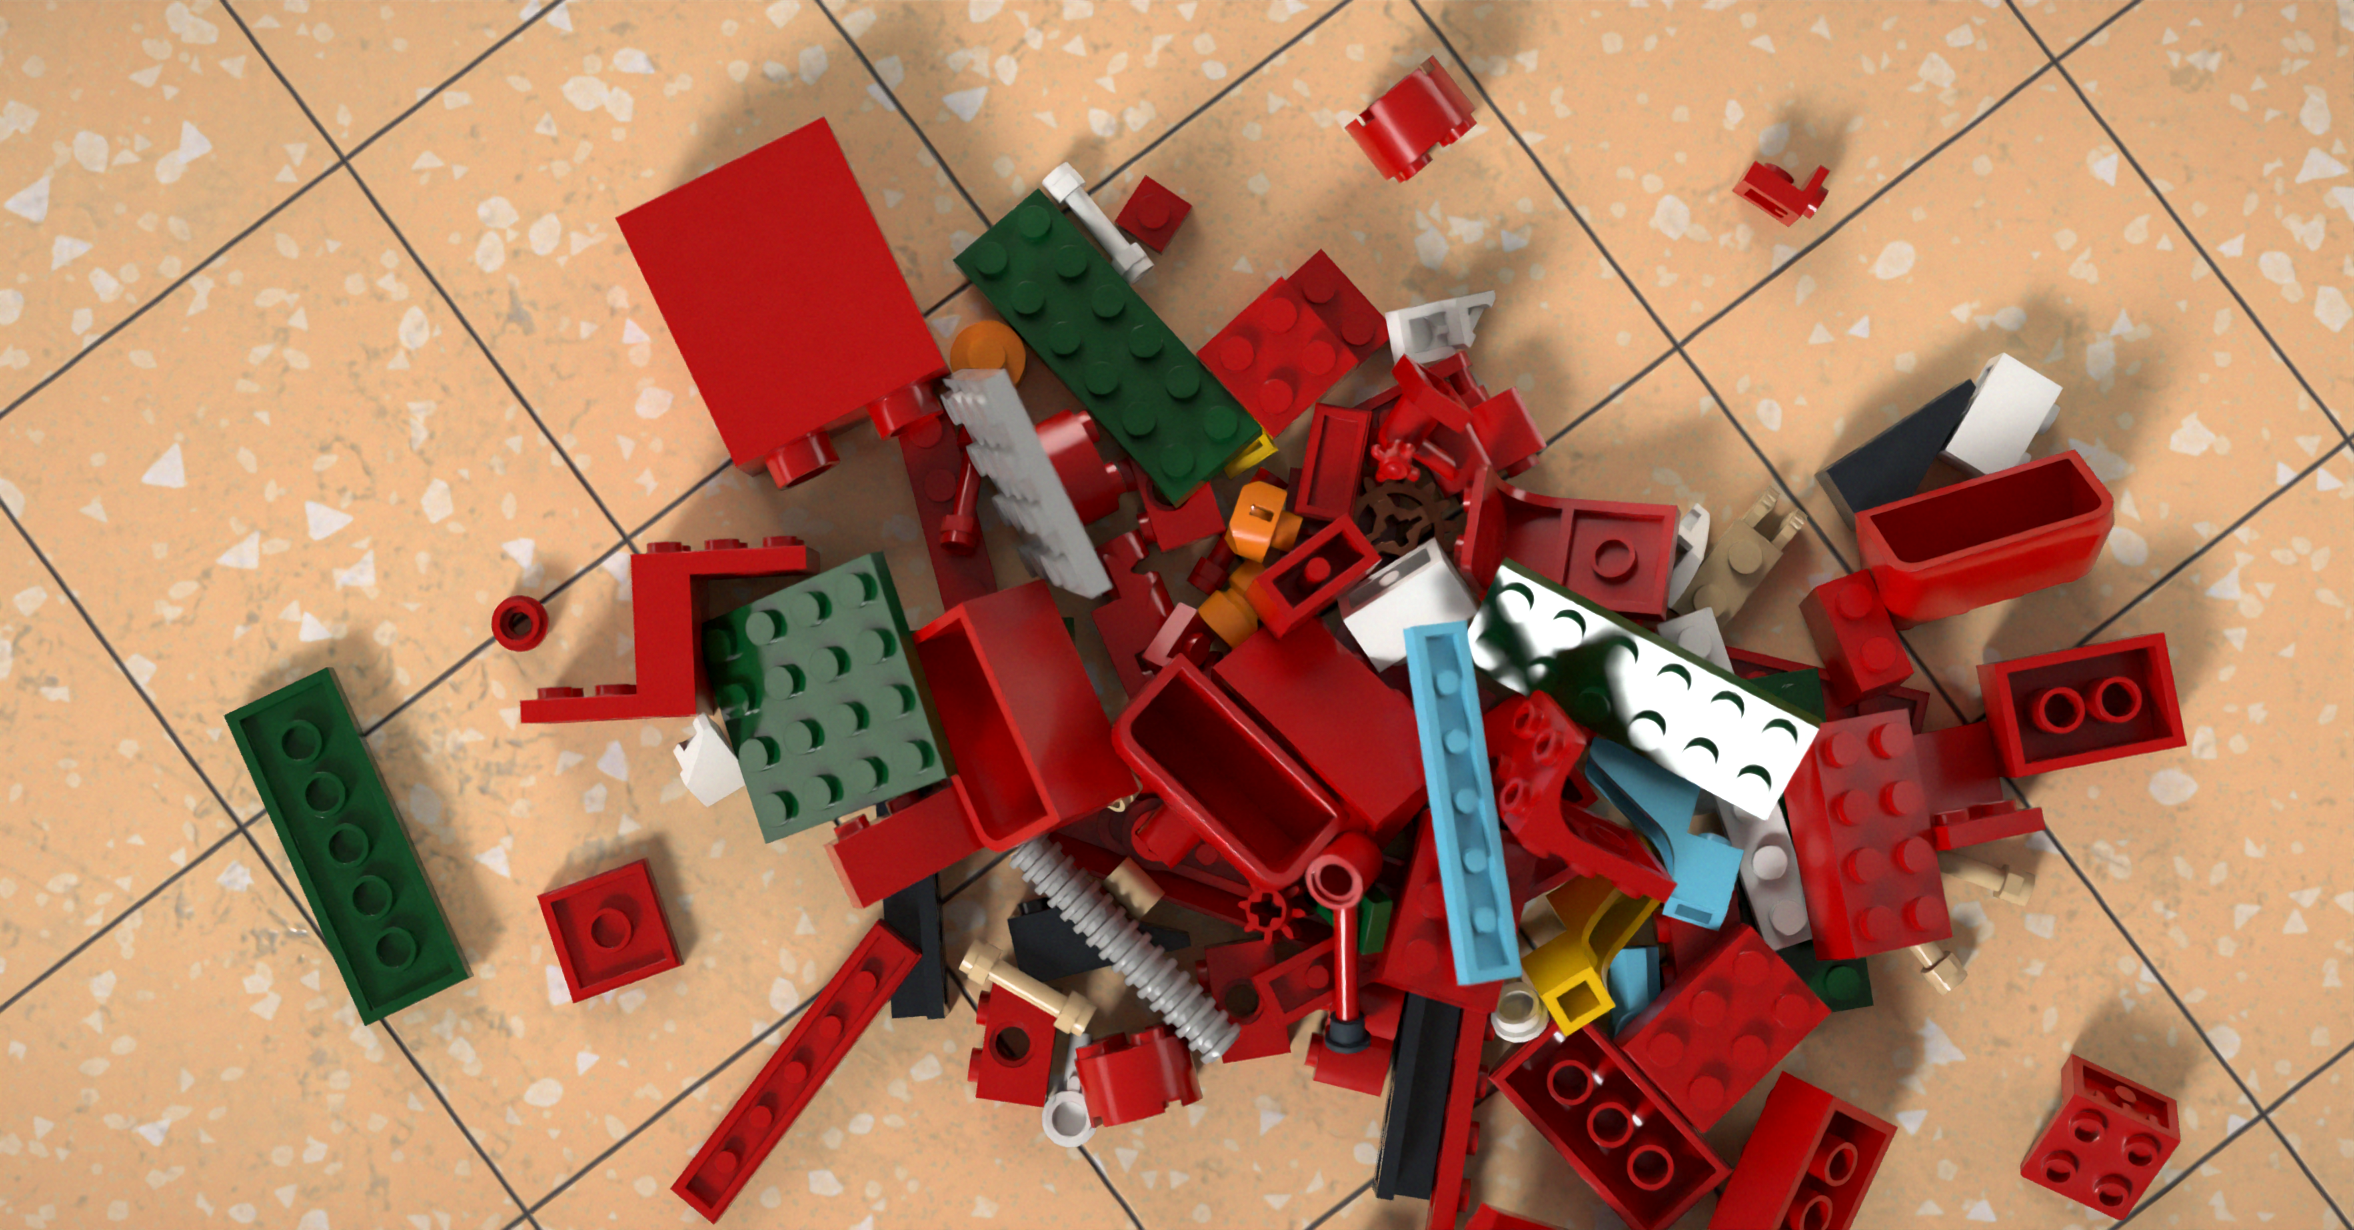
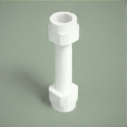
[1042,162,1154,286]

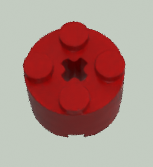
[1344,55,1477,184]
[1033,408,1127,528]
[1074,1021,1203,1128]

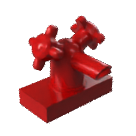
[1367,353,1474,482]

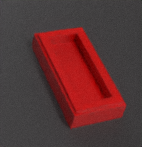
[1294,402,1374,523]

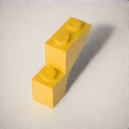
[1520,836,1660,1037]

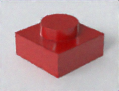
[1114,175,1193,256]

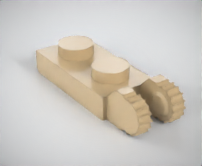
[1669,486,1808,633]

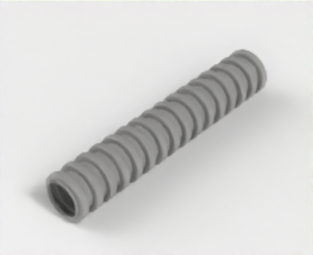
[1009,832,1242,1064]

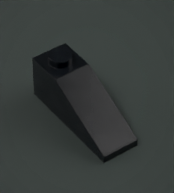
[1814,379,1976,532]
[1007,896,1191,982]

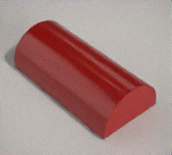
[1488,1011,1734,1230]

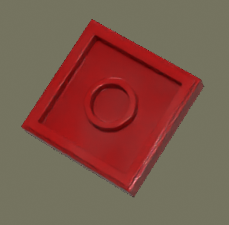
[537,857,684,1004]

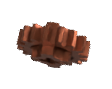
[1353,476,1458,580]

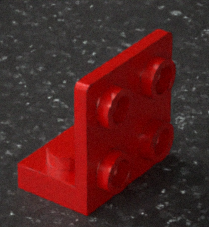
[1913,721,2046,851]
[2020,1054,2181,1220]

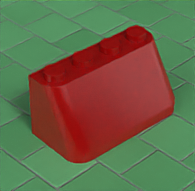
[1854,449,2115,631]
[912,578,1140,852]
[1210,614,1429,853]
[1111,652,1351,891]

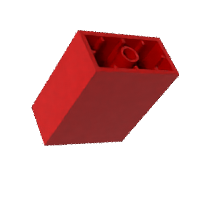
[615,116,952,491]

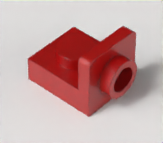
[1732,161,1830,227]
[1142,602,1215,676]

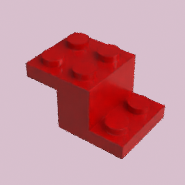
[1196,249,1390,440]

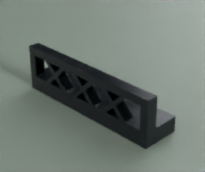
[876,786,950,1020]
[1372,991,1461,1201]

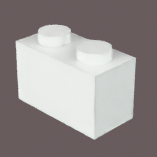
[1935,353,2063,479]
[1337,537,1478,672]

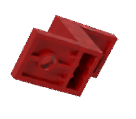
[520,536,820,724]

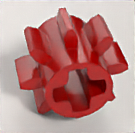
[1238,881,1315,945]

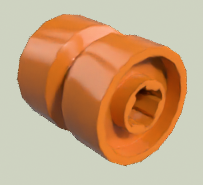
[1197,558,1267,651]

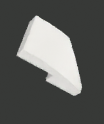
[1385,290,1496,365]
[1667,503,1710,610]
[673,713,745,808]

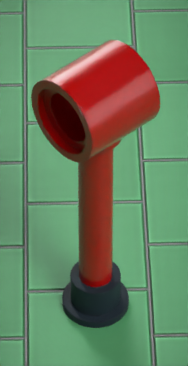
[1306,830,1383,1054]

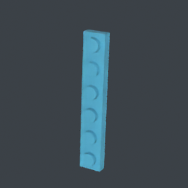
[1403,620,1522,985]

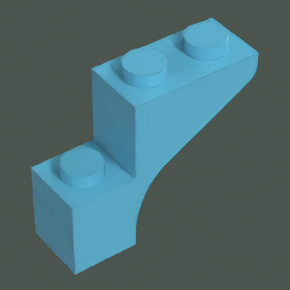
[1585,737,1744,931]

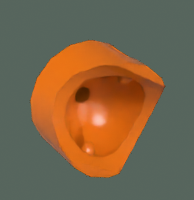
[950,320,1028,391]
[1224,481,1303,563]

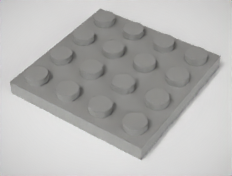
[941,369,1112,598]

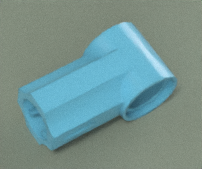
[1607,945,1660,1039]

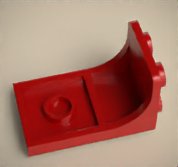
[1454,464,1681,622]
[1488,690,1678,903]

